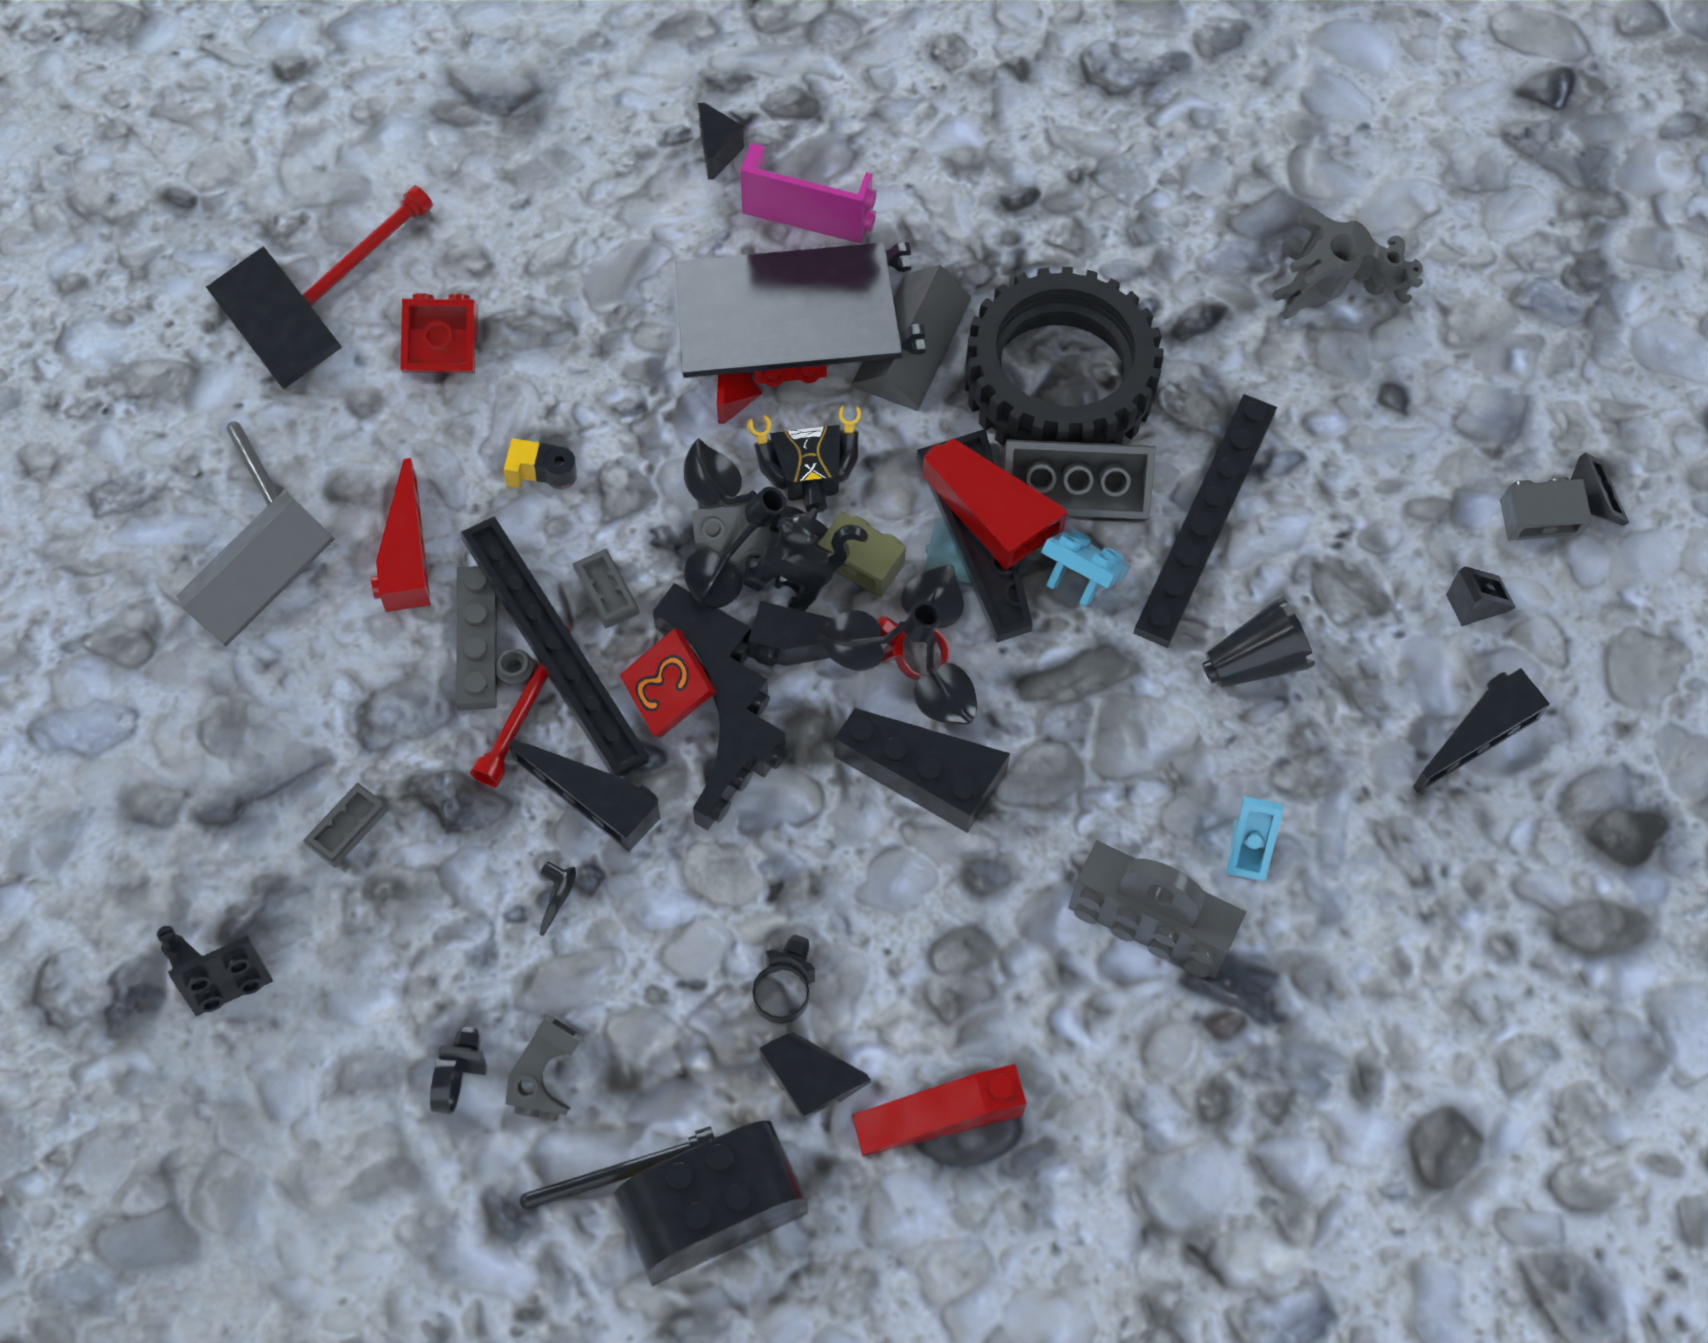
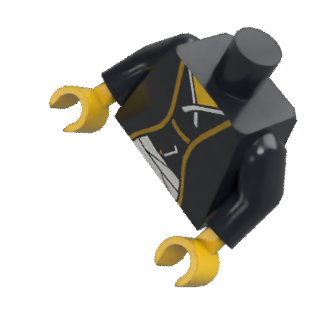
[747,405,861,513]

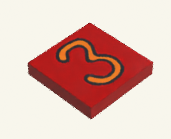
[619,629,716,738]

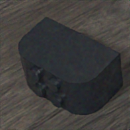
[614,1120,808,1286]

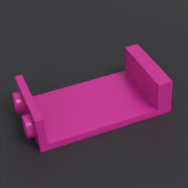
[740,143,877,244]

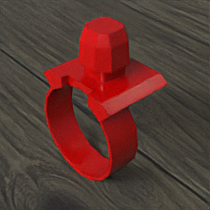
[877,616,950,681]

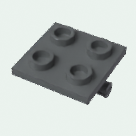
[691,495,770,575]

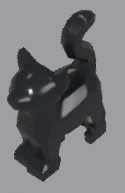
[743,508,868,611]

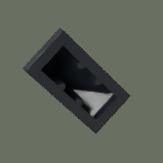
[1570,452,1629,526]

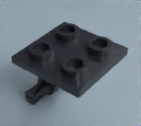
[156,926,273,1016]

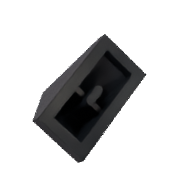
[698,102,744,180]
[1446,566,1516,626]

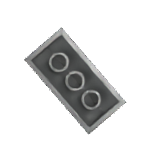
[852,265,971,411]
[1003,440,1156,519]
[177,489,335,646]

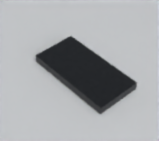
[206,246,342,390]

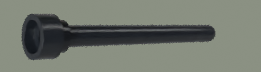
[520,1126,714,1209]

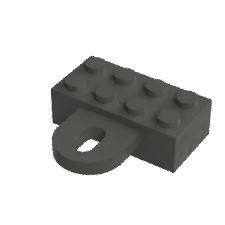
[1068,840,1247,979]

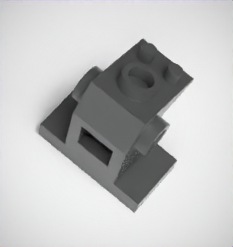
[505,1015,584,1121]

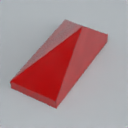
[717,372,763,424]

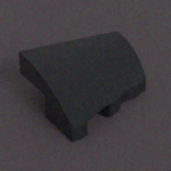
[759,1033,871,1121]

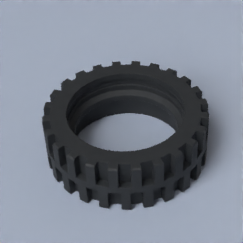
[964,266,1164,446]

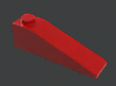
[371,458,431,612]
[852,1064,1027,1156]

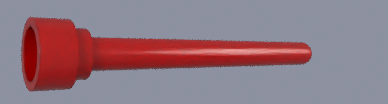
[302,185,433,306]
[470,626,571,787]

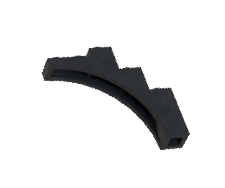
[653,583,788,831]

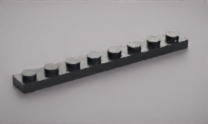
[1133,394,1277,648]
[461,516,649,777]

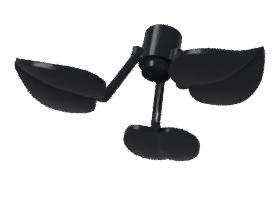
[683,438,828,609]
[817,565,977,725]

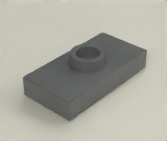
[572,549,640,629]
[303,782,389,868]

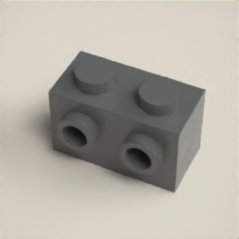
[1500,477,1592,541]

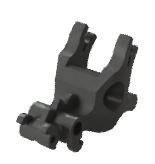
[1272,207,1423,320]

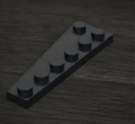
[917,429,1033,643]

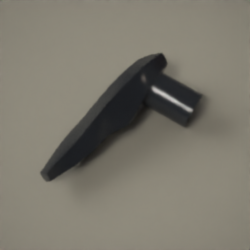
[539,861,576,936]

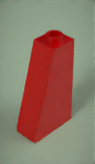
[922,438,1067,570]

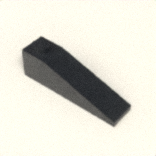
[1413,668,1550,793]
[508,738,660,852]

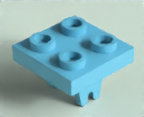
[1041,530,1131,607]

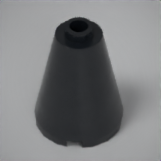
[1202,597,1315,688]

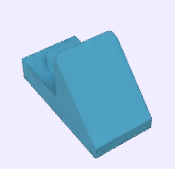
[1226,796,1283,882]

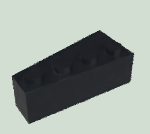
[834,708,1010,833]

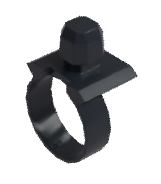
[752,935,815,1024]
[430,1026,487,1114]

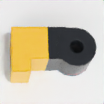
[504,438,577,489]

